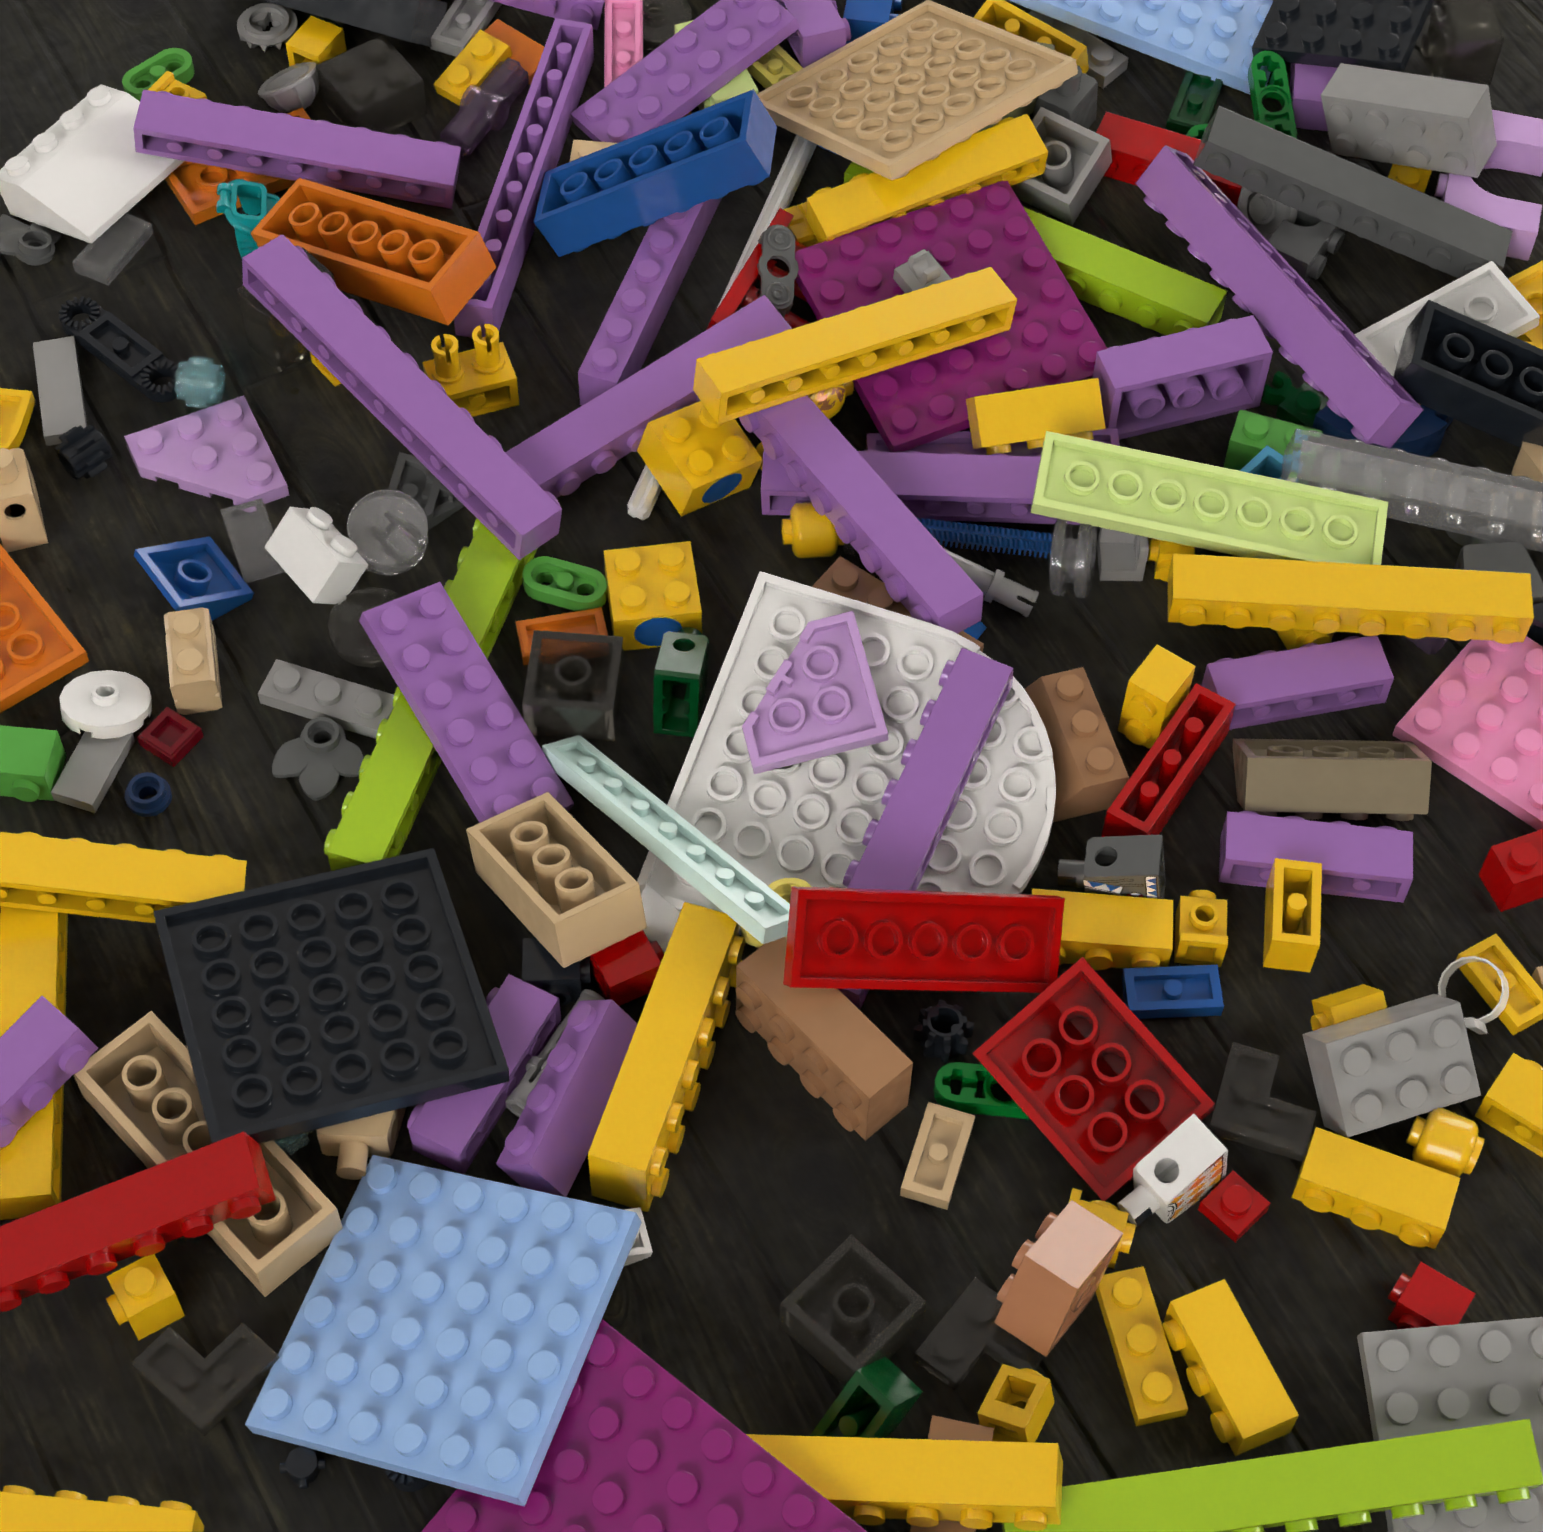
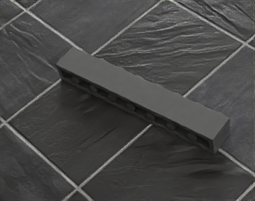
[1193,106,1513,278]

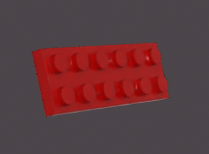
[783,886,1065,993]

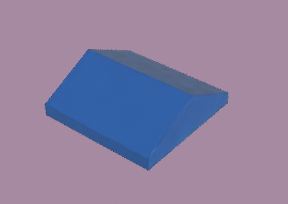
[134,536,254,621]

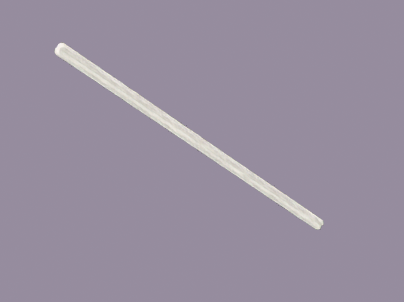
[627,135,817,520]

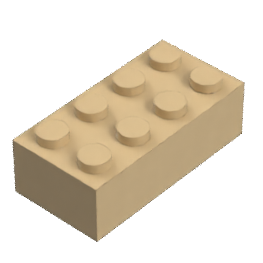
[466,792,647,968]

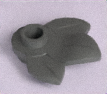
[0,214,61,266]
[272,717,364,801]

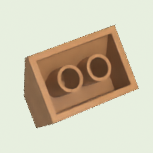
[1025,667,1129,822]

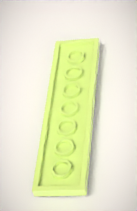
[1030,431,1388,565]

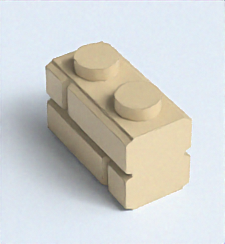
[164,607,223,715]

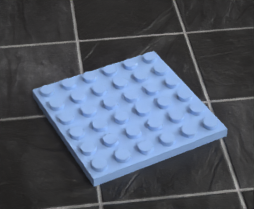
[245,1155,642,1507]

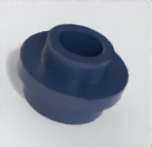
[125,772,172,817]

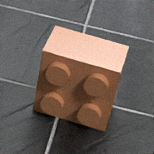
[994,1200,1123,1357]

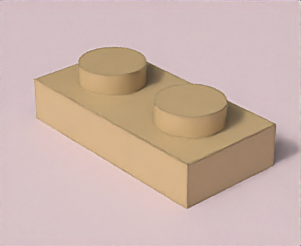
[900,1102,975,1210]

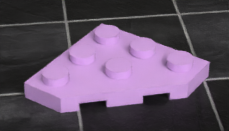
[124,395,289,510]
[742,611,889,774]

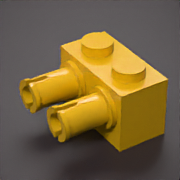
[423,324,519,417]

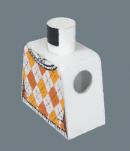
[1117,1114,1228,1227]

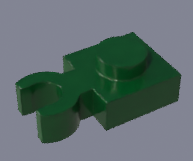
[1261,371,1329,428]

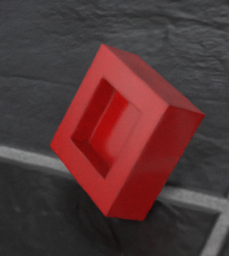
[1198,1170,1271,1243]

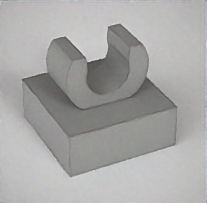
[893,249,951,293]

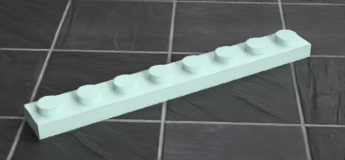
[542,735,790,944]

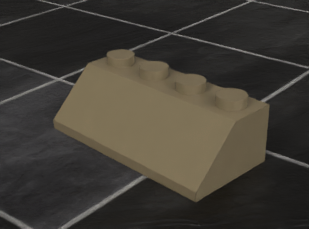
[1232,738,1432,821]

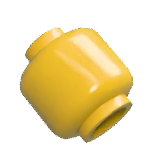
[781,502,844,559]
[1406,1108,1485,1177]

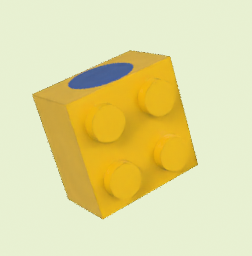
[637,401,763,517]
[604,541,702,652]

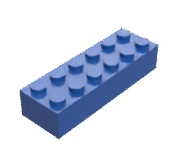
[534,89,777,257]

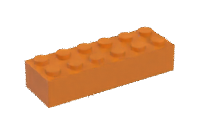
[251,178,496,326]

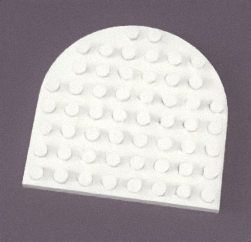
[637,571,1056,935]

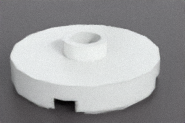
[59,670,152,739]

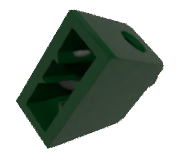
[653,627,709,738]

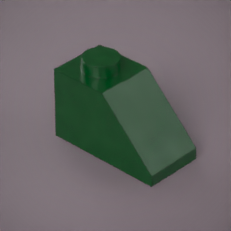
[810,1356,923,1438]

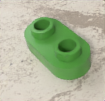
[122,48,195,101]
[522,556,608,611]

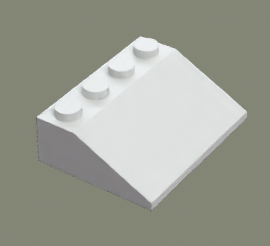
[0,84,184,244]

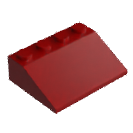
[972,957,1215,1201]

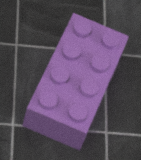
[1092,315,1273,440]

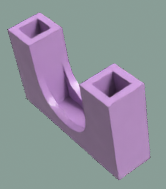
[1434,110,1543,261]

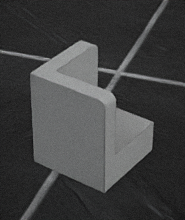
[1097,527,1149,581]

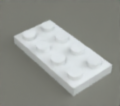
[1354,261,1540,376]

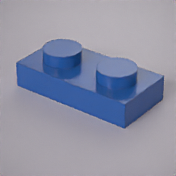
[1121,965,1224,1019]

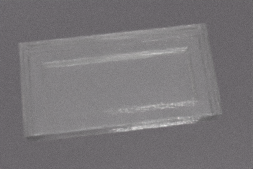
[72,213,154,286]
[221,498,285,583]

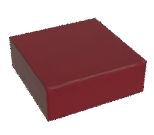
[137,707,204,767]

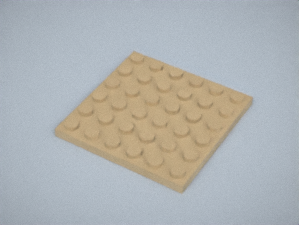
[757,0,1078,180]

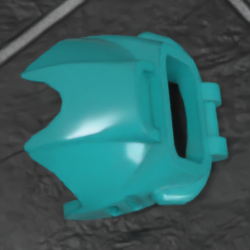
[216,179,280,258]

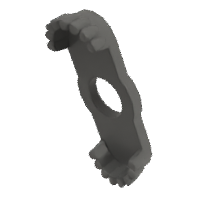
[757,225,799,318]

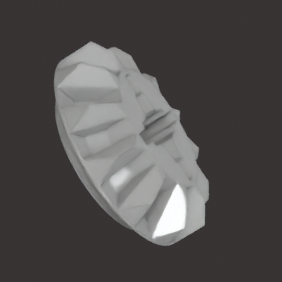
[237,2,298,52]

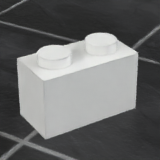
[264,507,369,605]

